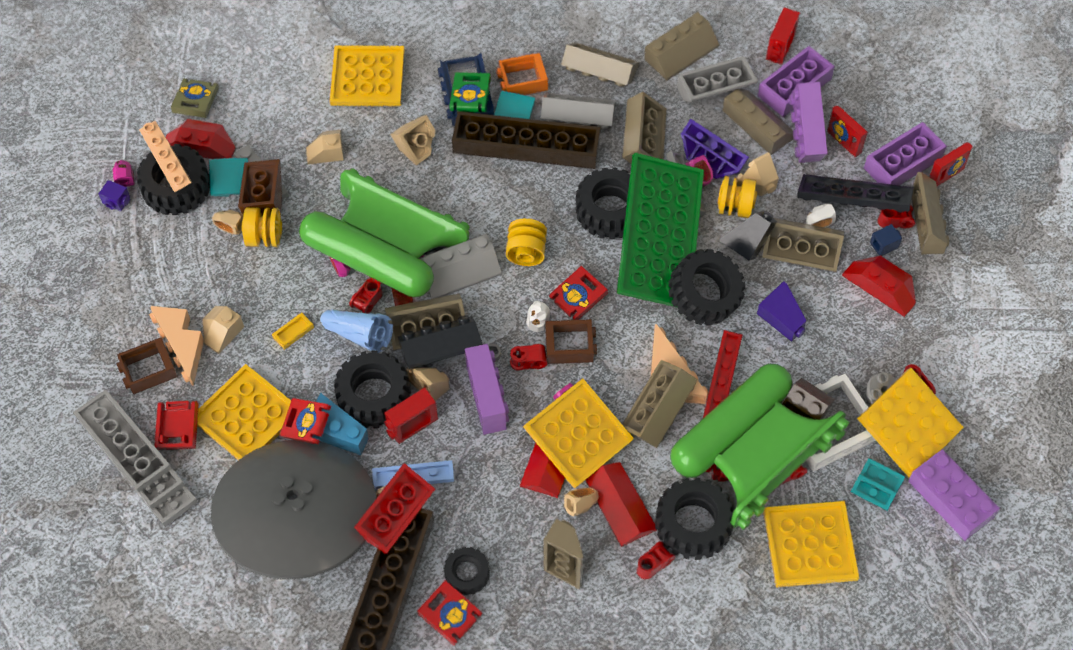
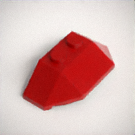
[166,119,236,159]
[842,255,916,317]

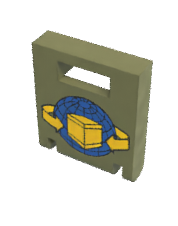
[171,78,219,118]

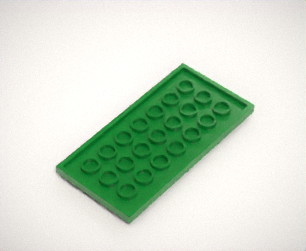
[617,153,704,308]

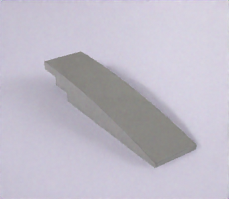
[73,390,198,527]

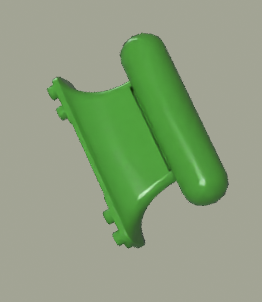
[299,168,470,297]
[670,363,849,530]

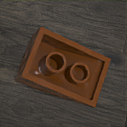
[238,159,283,216]

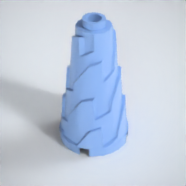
[320,309,393,353]

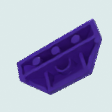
[681,119,749,179]

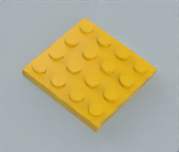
[330,45,404,106]
[197,364,291,460]
[857,368,964,479]
[523,378,634,489]
[763,501,859,587]

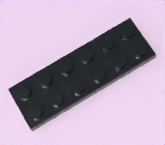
[797,174,914,212]

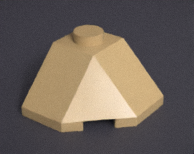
[390,115,435,165]
[306,129,344,164]
[737,152,779,196]
[203,306,244,354]
[405,367,449,401]

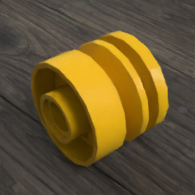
[718,176,757,218]
[242,208,282,247]
[506,218,547,266]

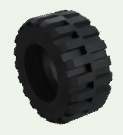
[136,144,210,215]
[576,167,630,239]
[668,249,746,326]
[334,350,411,429]
[655,477,734,560]

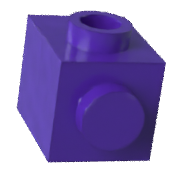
[98,180,131,211]

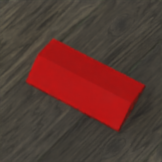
[520,443,565,498]
[585,462,657,547]
[354,463,435,554]

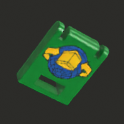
[450,72,491,112]

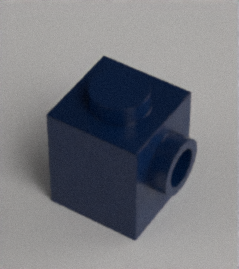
[870,224,902,256]

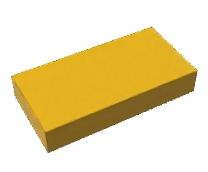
[272,312,314,350]

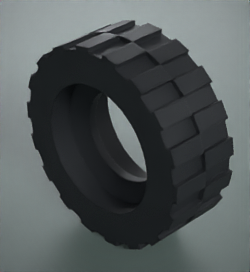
[444,547,490,596]

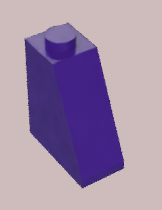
[757,281,806,342]

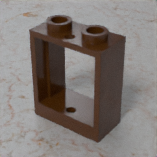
[545,319,597,364]
[116,337,178,395]

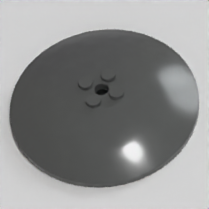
[211,440,376,580]

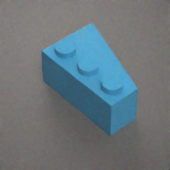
[312,393,369,456]

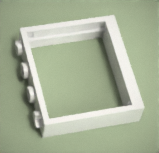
[781,374,876,472]

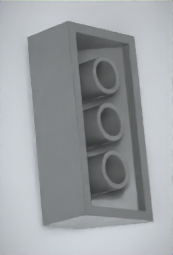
[677,56,758,102]
[541,93,616,129]
[419,234,502,299]

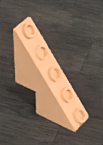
[139,121,192,192]
[149,306,204,385]
[651,324,709,404]

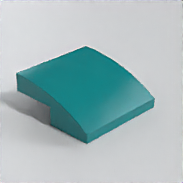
[494,90,535,119]
[209,158,248,197]
[851,458,905,511]

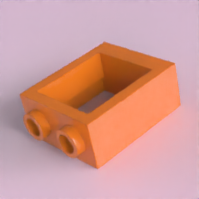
[496,53,548,95]

